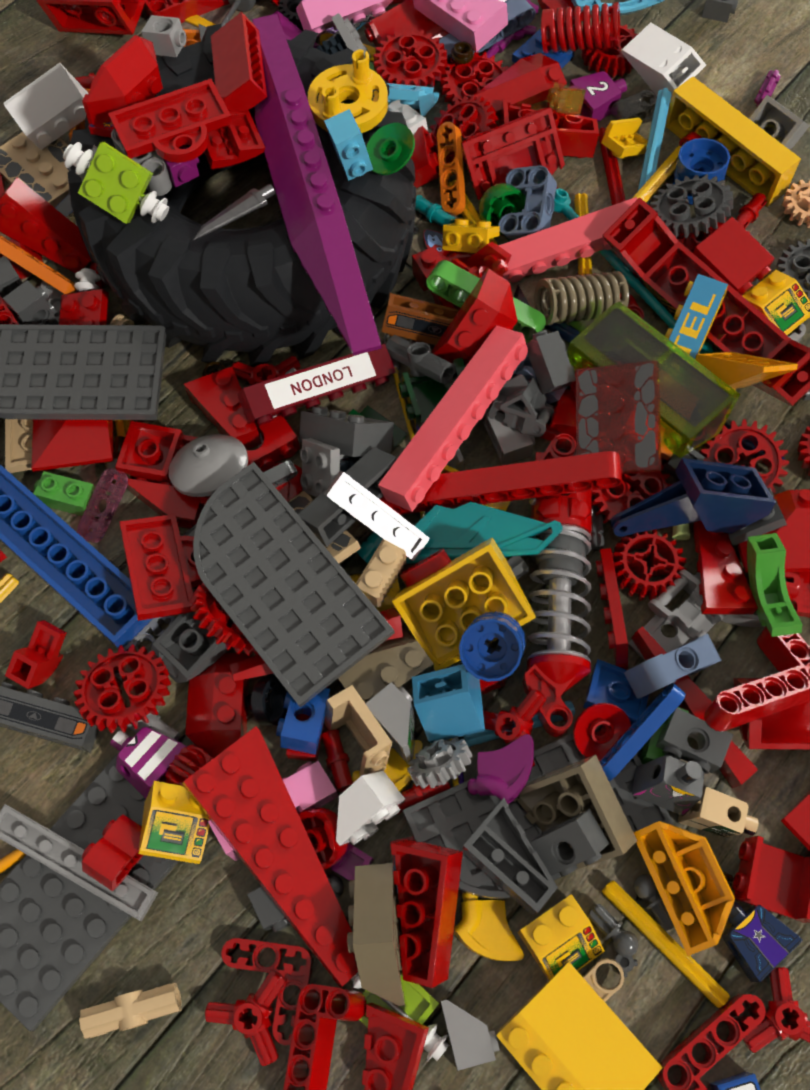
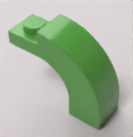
[747,533,802,637]

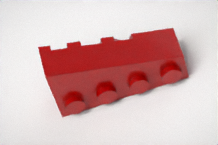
[391,839,463,988]

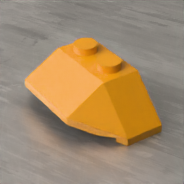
[633,821,735,956]

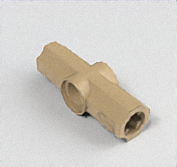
[79,983,182,1039]

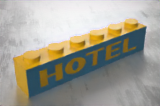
[642,274,728,388]

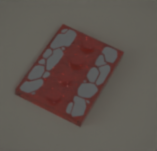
[576,360,661,474]

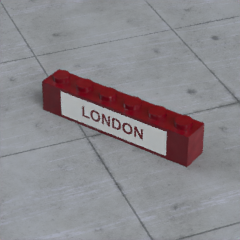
[237,343,396,425]

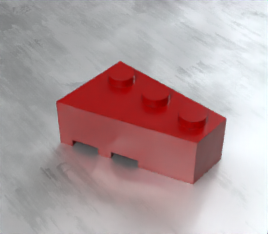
[183,367,262,450]

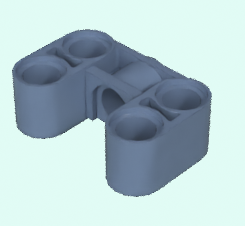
[498,165,557,242]
[624,634,722,699]

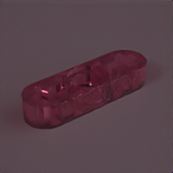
[77,468,128,543]

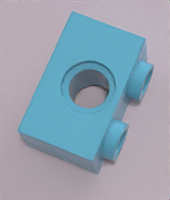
[324,109,373,181]

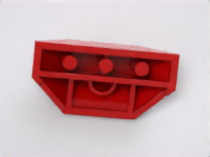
[82,35,163,125]
[431,268,518,366]
[185,653,250,758]

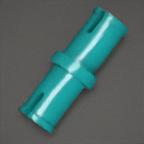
[415,195,457,227]

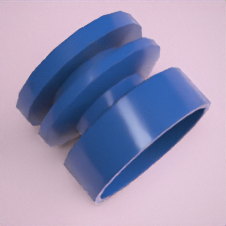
[672,138,730,204]
[459,611,526,682]

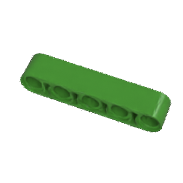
[426,260,546,344]

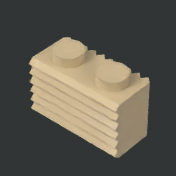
[356,539,406,607]

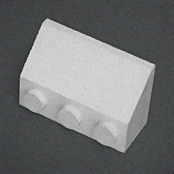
[4,63,88,150]

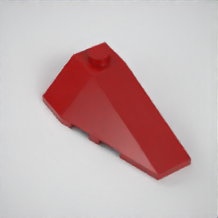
[474,53,567,115]

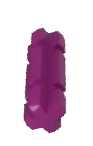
[754,69,781,107]

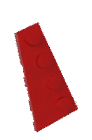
[693,521,758,614]
[595,548,628,670]
[362,1002,429,1090]

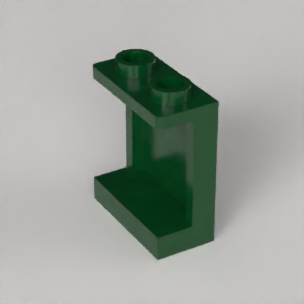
[398,358,466,429]

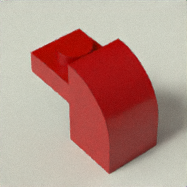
[5,620,67,689]

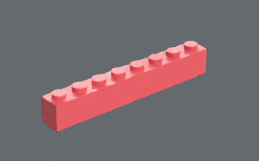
[378,325,528,512]

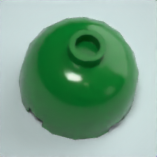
[478,183,526,235]

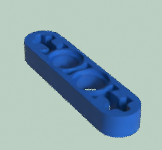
[600,683,686,781]

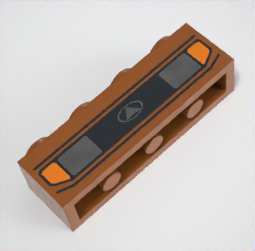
[381,293,459,345]

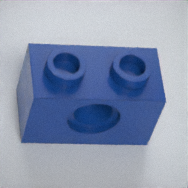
[276,688,330,755]

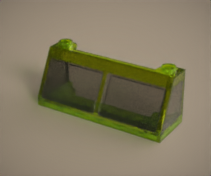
[566,301,741,458]

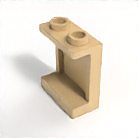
[324,685,392,776]

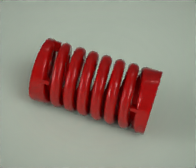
[541,2,620,54]

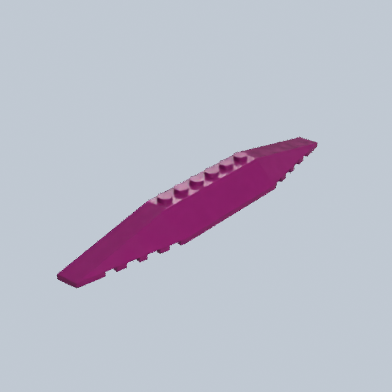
[252,14,382,355]

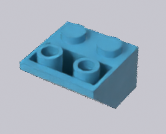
[412,664,485,743]

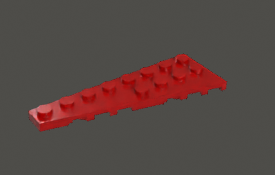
[183,726,358,987]

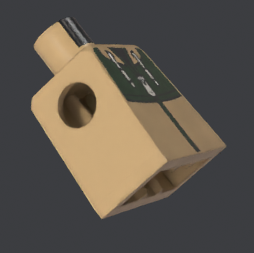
[677,787,759,837]

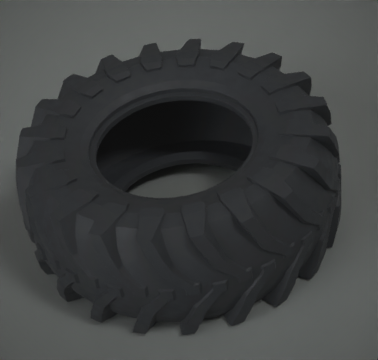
[68,24,416,367]

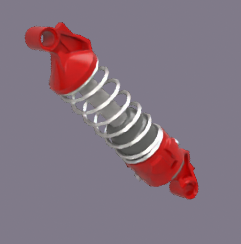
[522,434,593,737]

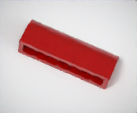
[211,12,267,111]

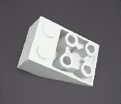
[620,23,706,98]

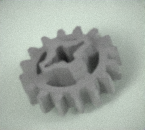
[407,737,473,789]

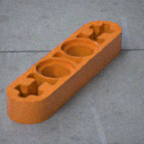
[437,122,466,216]
[0,235,77,294]

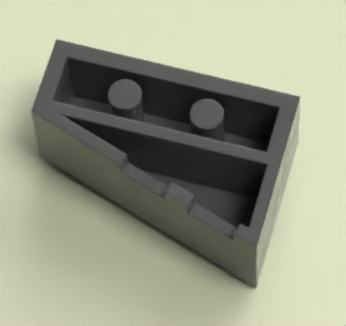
[299,406,394,457]
[460,798,558,916]

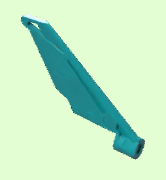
[356,502,563,564]

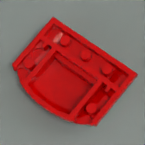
[461,107,565,200]

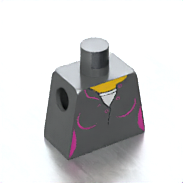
[632,755,705,816]

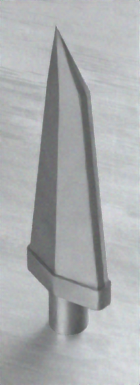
[194,184,275,240]

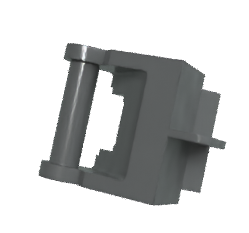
[489,375,554,437]

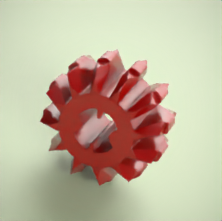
[165,744,213,786]

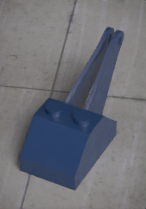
[610,458,776,537]

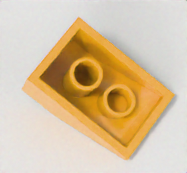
[692,352,798,394]

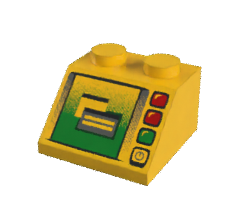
[742,270,810,335]
[138,781,210,864]
[517,894,605,981]

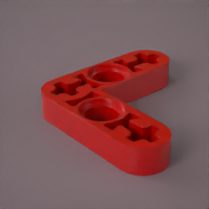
[221,938,313,1045]

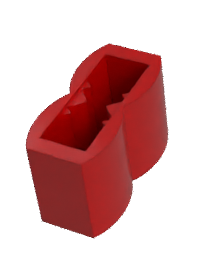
[81,814,144,891]

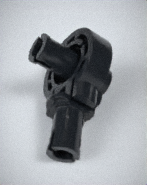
[245,674,288,727]

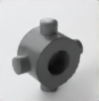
[610,954,638,977]

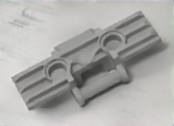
[628,569,727,661]

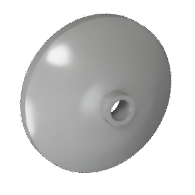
[168,434,248,497]

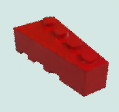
[499,99,599,158]
[0,177,91,273]

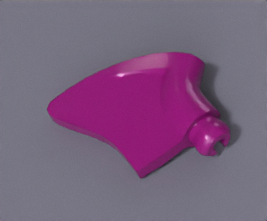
[468,734,534,804]

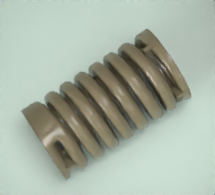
[534,271,629,326]

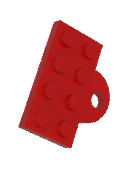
[108,79,233,163]
[119,514,202,621]

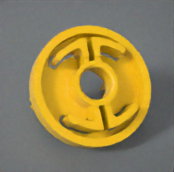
[308,49,388,133]

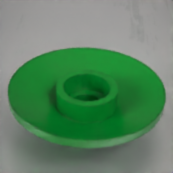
[366,123,415,175]

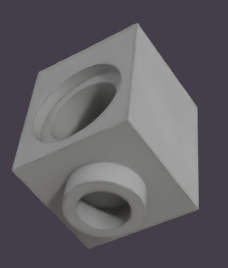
[141,15,186,57]

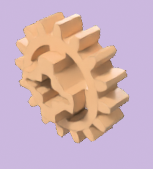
[782,180,810,228]

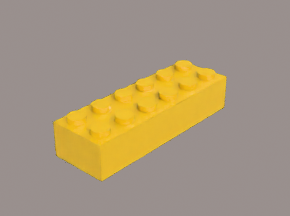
[665,76,801,207]

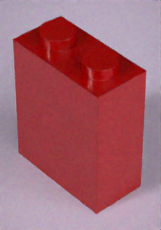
[693,217,775,296]

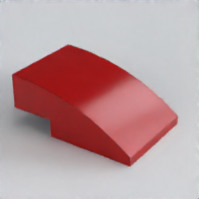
[115,421,198,484]

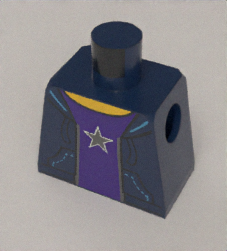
[721,901,803,982]

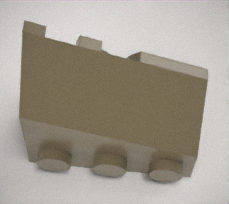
[336,628,434,704]
[513,755,637,870]
[347,863,405,1006]

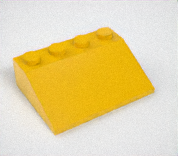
[392,537,536,671]
[496,962,662,1090]

